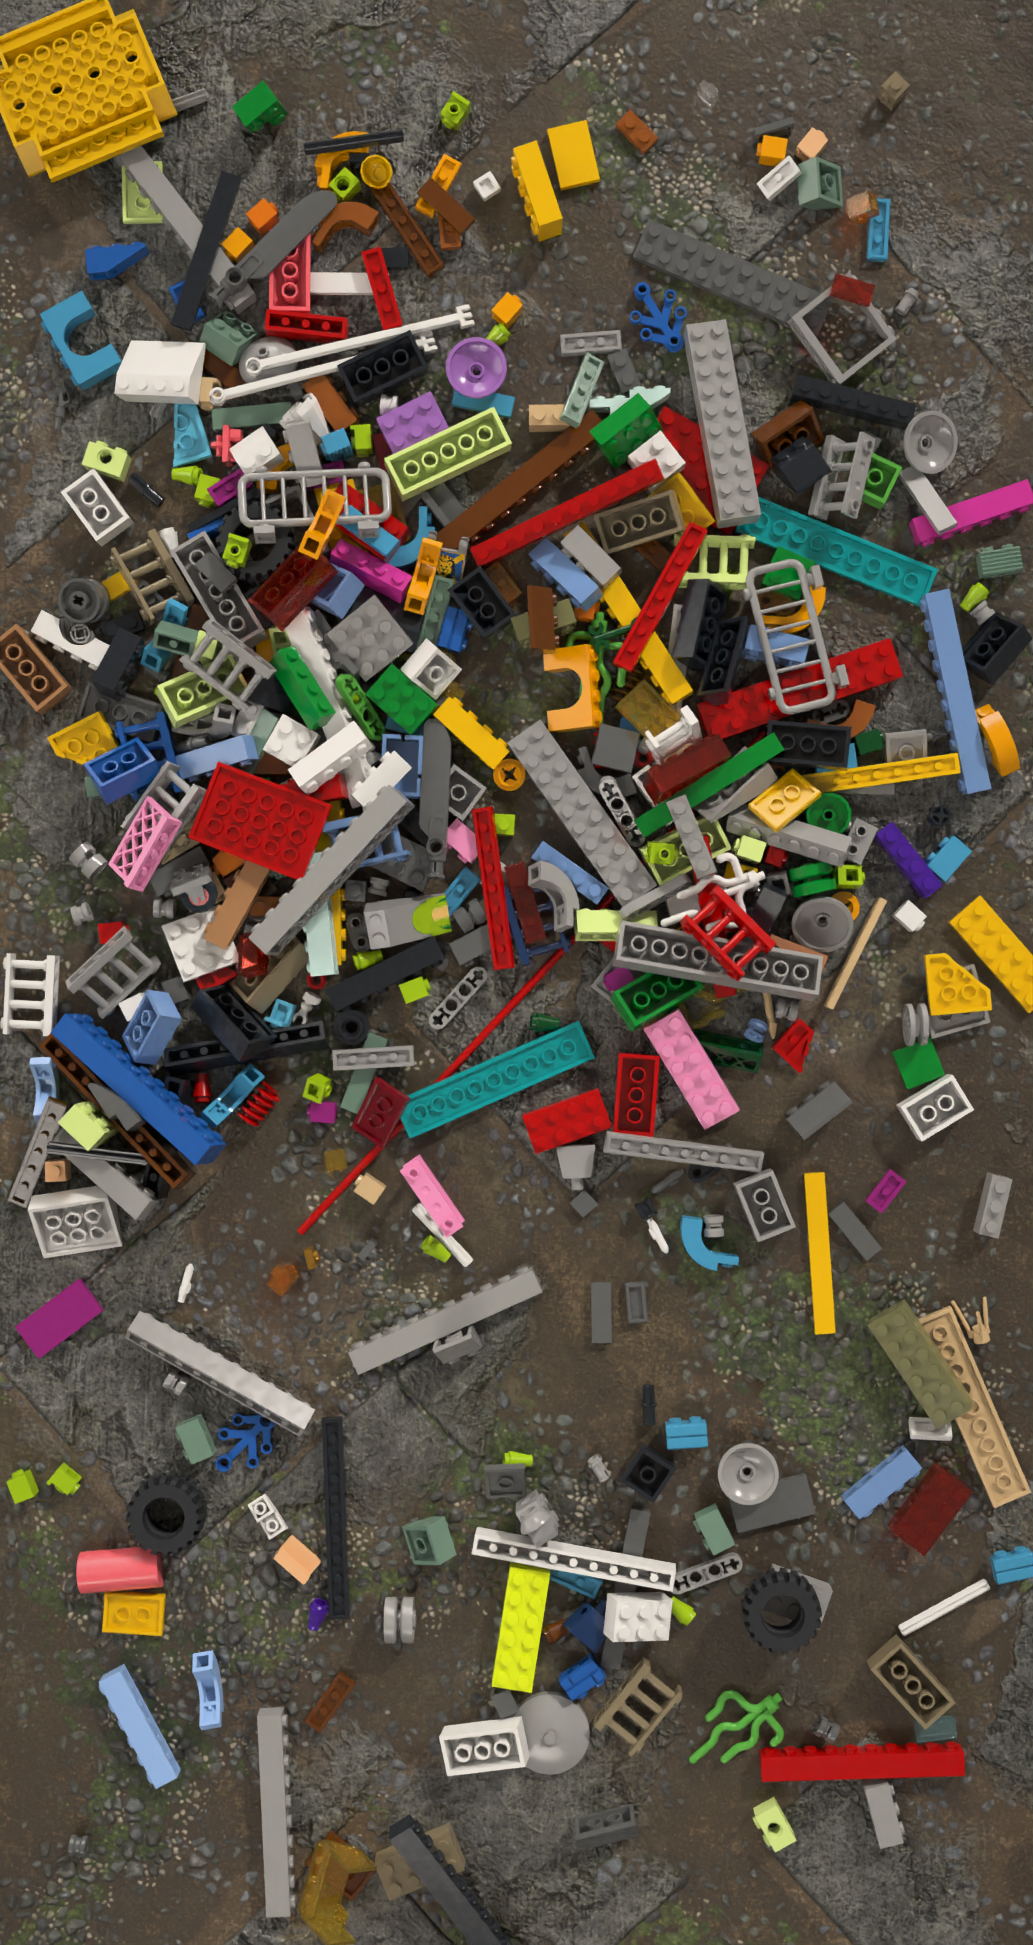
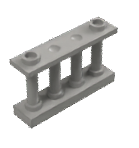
[808,432,876,521]
[179,619,277,711]
[121,761,206,857]
[65,926,161,1019]

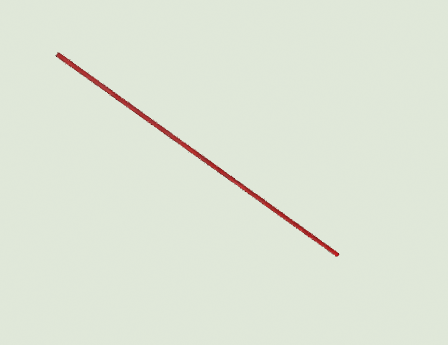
[297,730,767,1235]

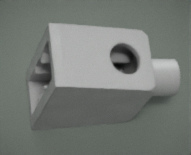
[556,1143,595,1190]

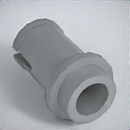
[895,288,919,316]
[588,1455,611,1482]

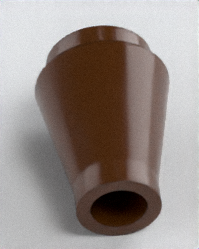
[542,1617,569,1644]

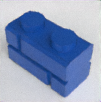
[437,606,473,654]
[559,1652,606,1701]

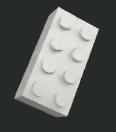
[439,1716,530,1776]

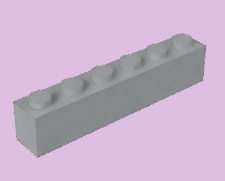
[726,804,852,868]
[53,1128,159,1220]

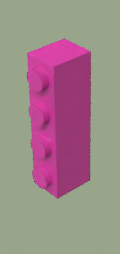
[330,538,412,604]

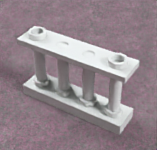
[645,705,705,777]
[0,953,60,1036]

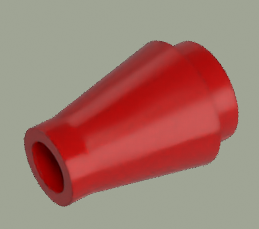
[192,1074,212,1103]

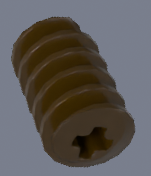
[607,664,645,705]

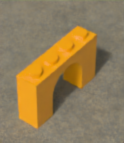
[543,644,602,733]

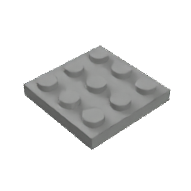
[327,594,413,682]

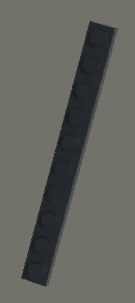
[322,1416,350,1620]

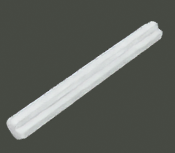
[898,1579,990,1636]

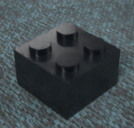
[619,1441,676,1503]

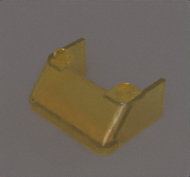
[298,1839,377,1945]

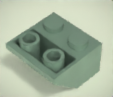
[199,310,259,366]

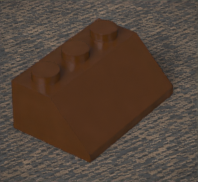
[751,400,825,474]
[527,585,559,655]

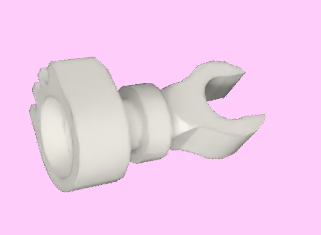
[293,990,322,1024]

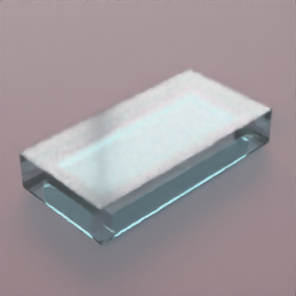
[913,1715,957,1743]

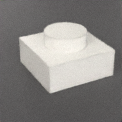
[473,171,501,202]

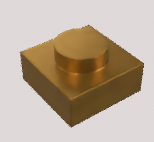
[303,1245,320,1270]

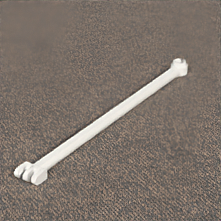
[246,304,475,376]
[209,330,438,406]

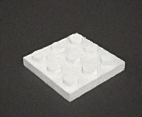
[162,905,241,983]

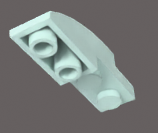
[589,386,670,415]

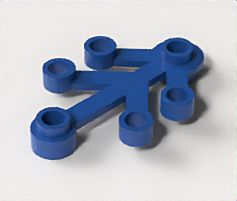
[629,282,687,353]
[215,1412,276,1472]

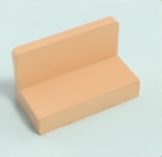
[273,1535,321,1585]

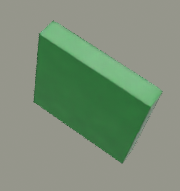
[892,1037,945,1090]

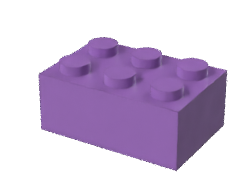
[376,391,449,455]

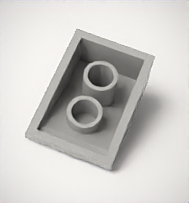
[432,1324,482,1364]

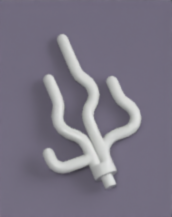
[661,853,766,932]

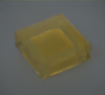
[324,1148,348,1171]

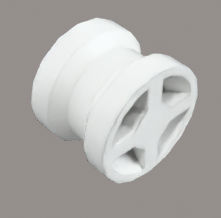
[380,394,398,415]

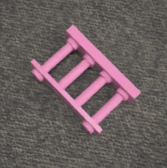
[400,1154,465,1238]

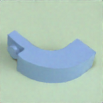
[29,1057,60,1125]
[192,1650,224,1730]

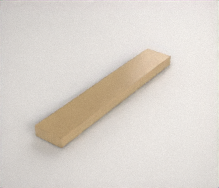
[823,898,887,1010]

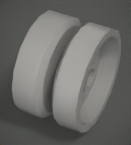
[384,1597,416,1643]

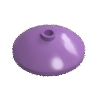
[446,337,507,399]

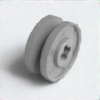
[902,1003,929,1046]

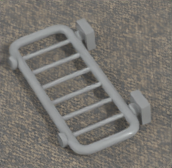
[237,462,392,544]
[743,559,850,714]

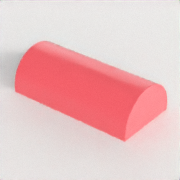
[269,229,311,314]
[76,1547,164,1594]

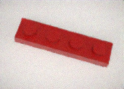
[361,247,403,330]

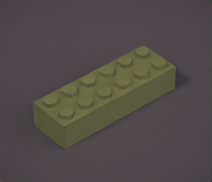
[868,1299,973,1429]

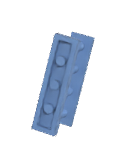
[322,815,412,868]

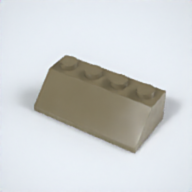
[230,936,309,1014]

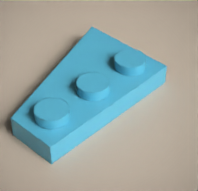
[173,404,213,468]

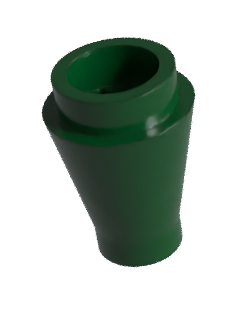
[530,1012,560,1032]

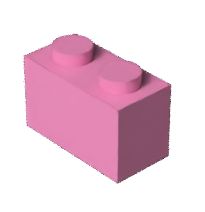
[447,818,478,864]

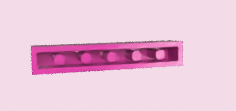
[908,479,1033,547]

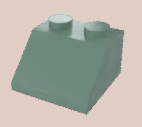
[796,157,843,210]
[402,1516,457,1565]

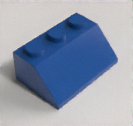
[83,737,159,804]

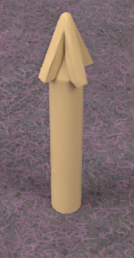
[763,993,777,1039]

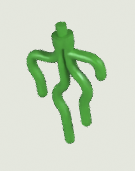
[566,612,626,724]
[689,1690,784,1764]

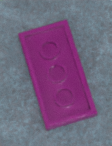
[15,1278,104,1359]

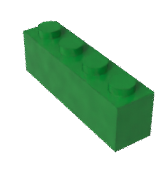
[269,646,336,731]

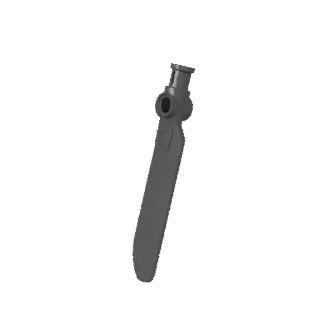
[208,190,338,309]
[419,719,451,880]

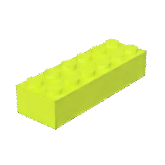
[492,1561,550,1693]

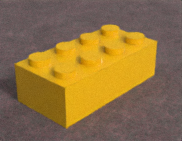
[511,140,563,242]

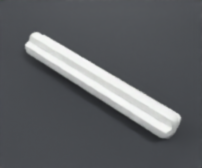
[412,1203,473,1267]

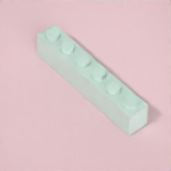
[303,852,339,977]

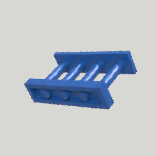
[114,711,183,802]

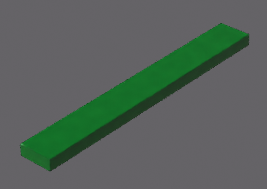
[634,732,784,838]

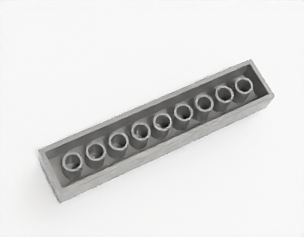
[683,319,761,528]
[507,719,657,907]
[248,785,415,956]
[613,920,823,1001]

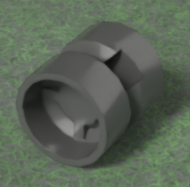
[452,898,487,935]

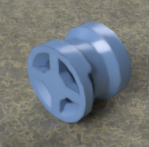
[744,1018,768,1043]

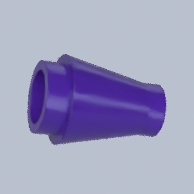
[307,1598,329,1631]

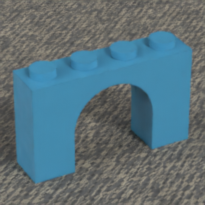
[40,291,122,391]

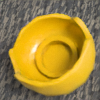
[360,155,393,189]

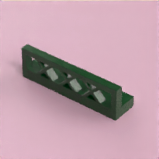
[691,1028,764,1073]

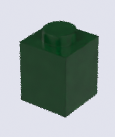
[852,728,885,757]

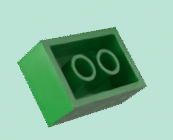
[589,393,663,469]
[365,664,440,735]

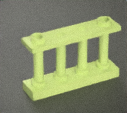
[673,532,756,590]

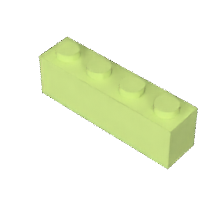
[574,908,658,941]

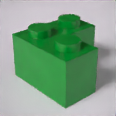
[232,80,288,133]

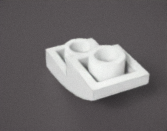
[248,1494,288,1540]

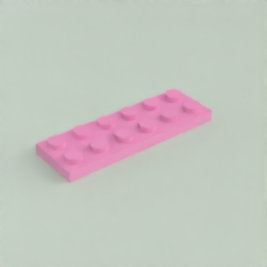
[644,1008,740,1130]

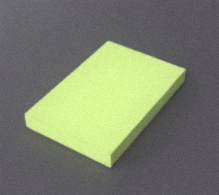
[122,161,164,224]

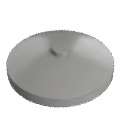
[513,1691,590,1775]

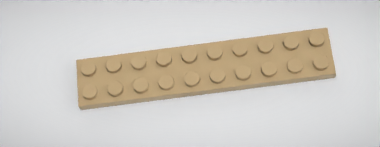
[918,1306,1031,1508]

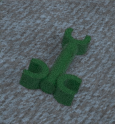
[588,618,637,655]

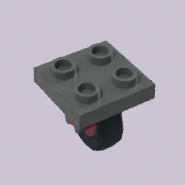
[170,861,217,913]

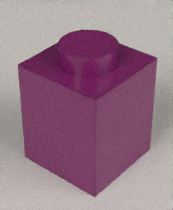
[603,967,635,992]
[307,1101,337,1123]

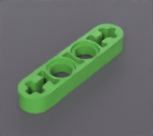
[335,674,386,741]

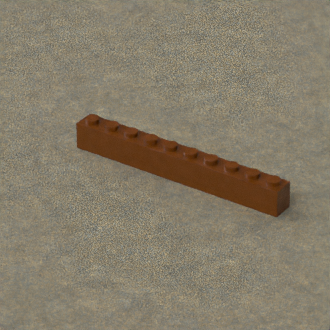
[436,409,602,550]
[39,1033,196,1189]

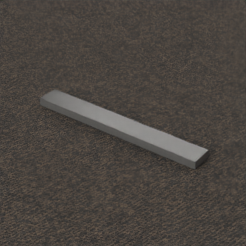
[603,1131,764,1173]

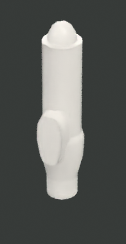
[647,1217,669,1253]
[178,1263,194,1303]

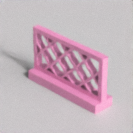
[108,796,182,892]

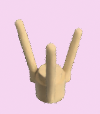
[951,1296,990,1344]

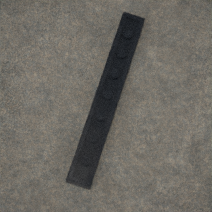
[171,171,242,332]

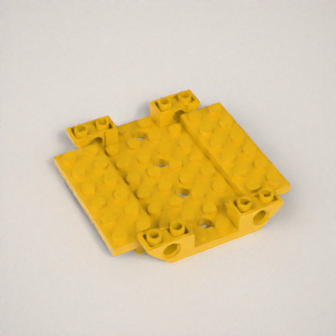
[0,0,178,183]

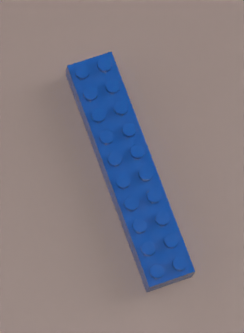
[51,1013,227,1165]

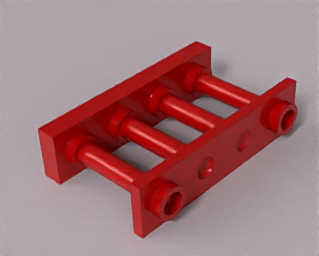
[680,885,777,981]

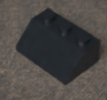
[447,566,516,639]
[962,611,1032,685]

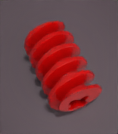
[237,1081,280,1127]

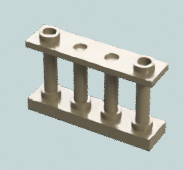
[109,528,194,626]
[593,1656,682,1757]

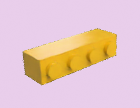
[432,697,509,770]

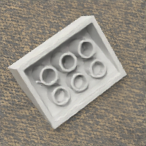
[114,340,206,405]
[28,1186,123,1258]

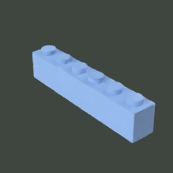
[98,1664,181,1789]

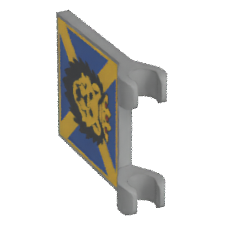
[427,531,469,584]

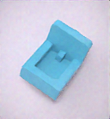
[264,999,297,1029]

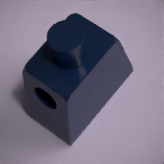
[562,1599,606,1653]

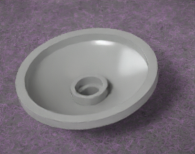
[239,336,298,384]
[904,411,958,474]
[792,896,853,952]
[718,1443,779,1505]

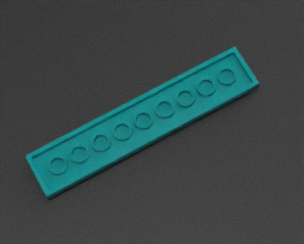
[735,497,938,607]
[401,1021,595,1139]

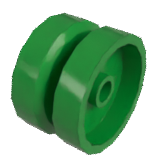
[805,793,851,834]
[787,862,837,898]

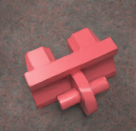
[210,425,244,467]

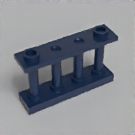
[504,886,572,967]

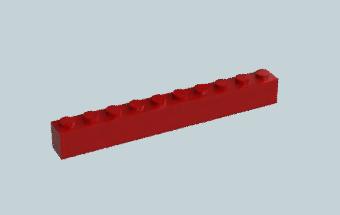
[470,459,666,568]
[759,1741,965,1782]

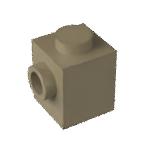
[877,71,910,111]

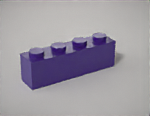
[874,822,943,899]

